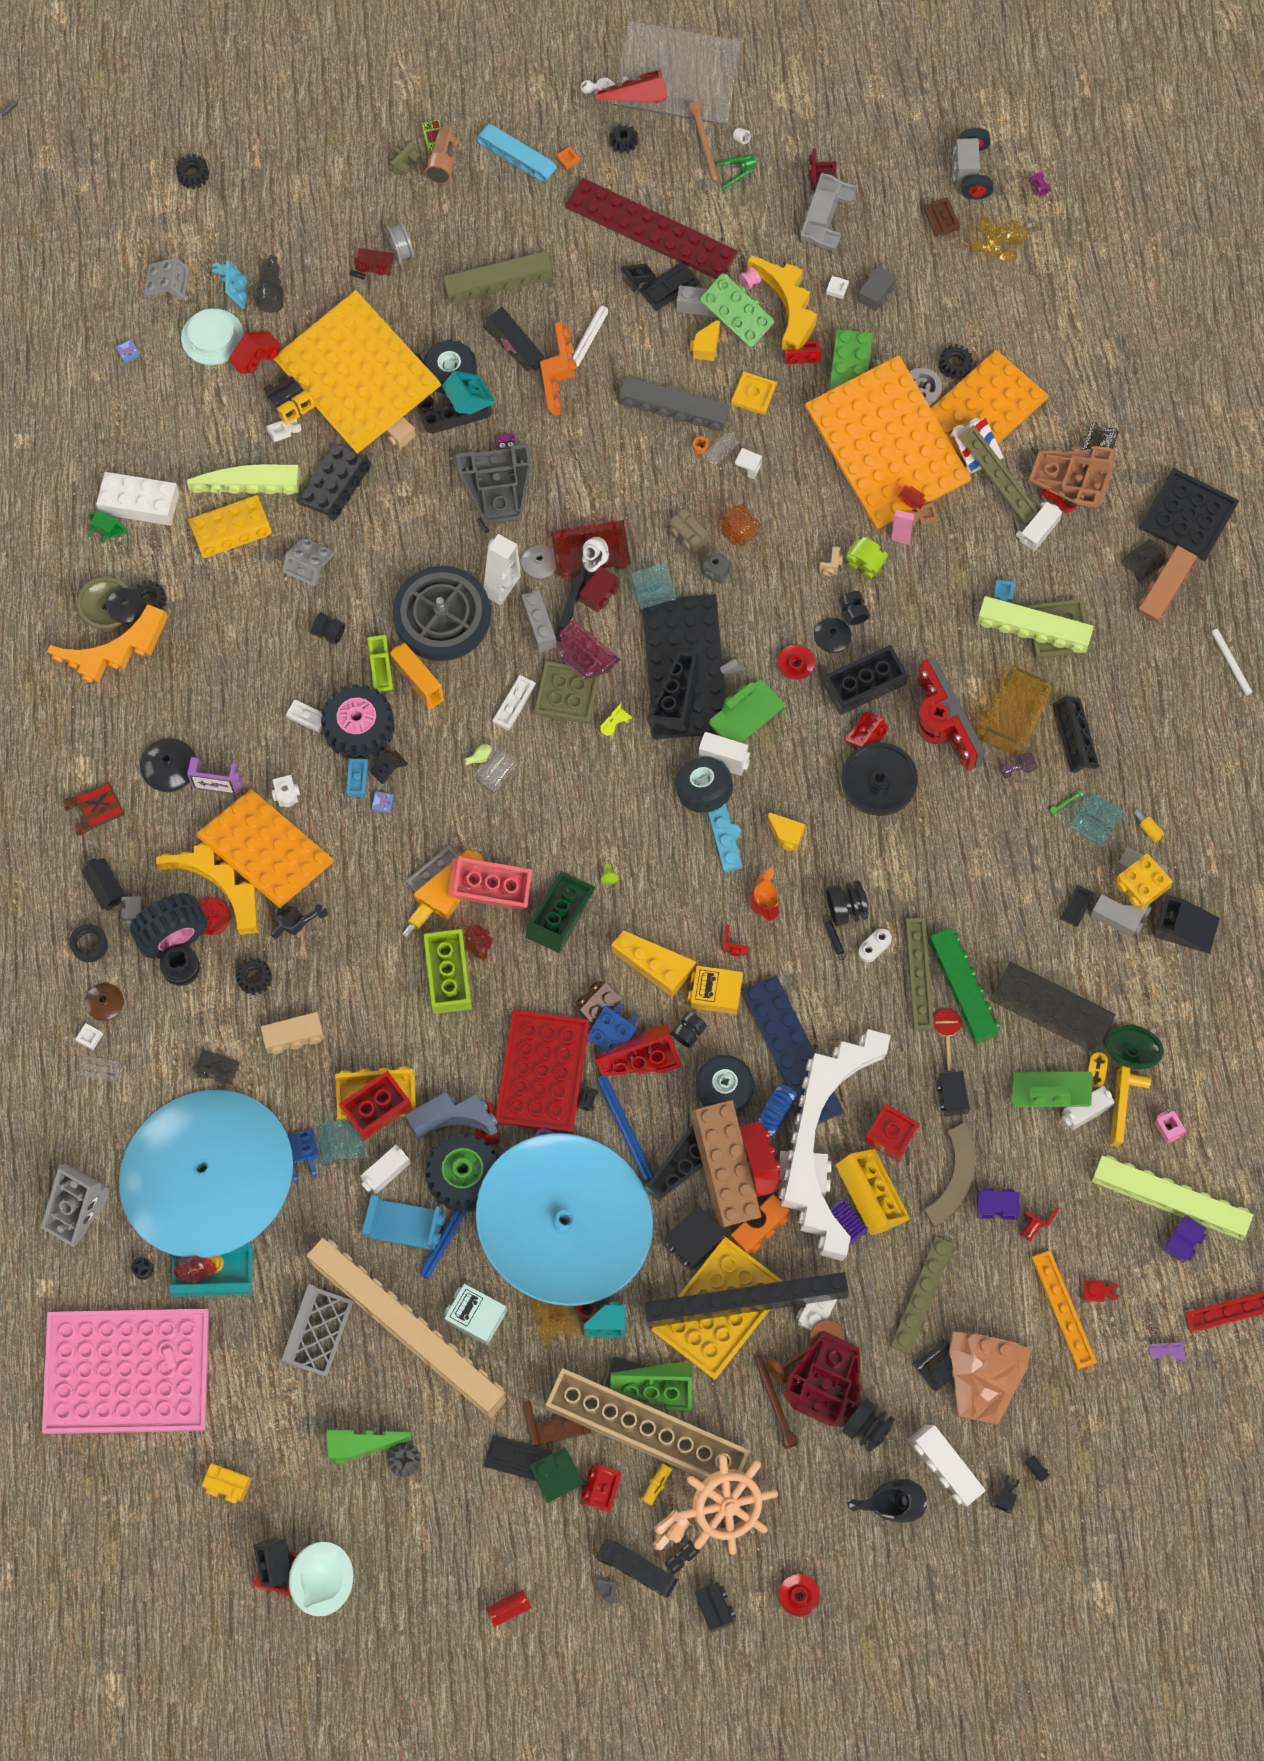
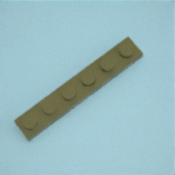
[958,425,1039,525]
[906,918,934,1032]
[891,1237,954,1355]

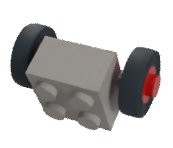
[951,128,993,200]

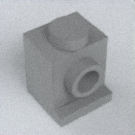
[121,896,144,927]

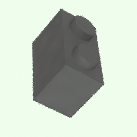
[858,266,897,311]

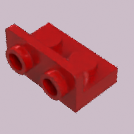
[845,711,889,748]
[581,1465,621,1512]

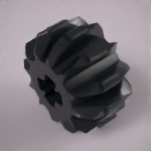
[609,123,638,154]

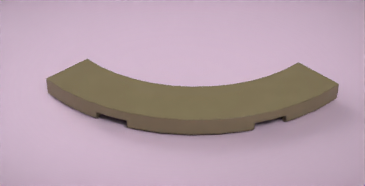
[924,1122,975,1228]

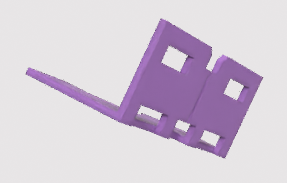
[1149,1342,1185,1362]

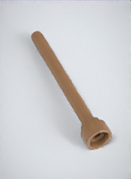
[688,102,718,181]

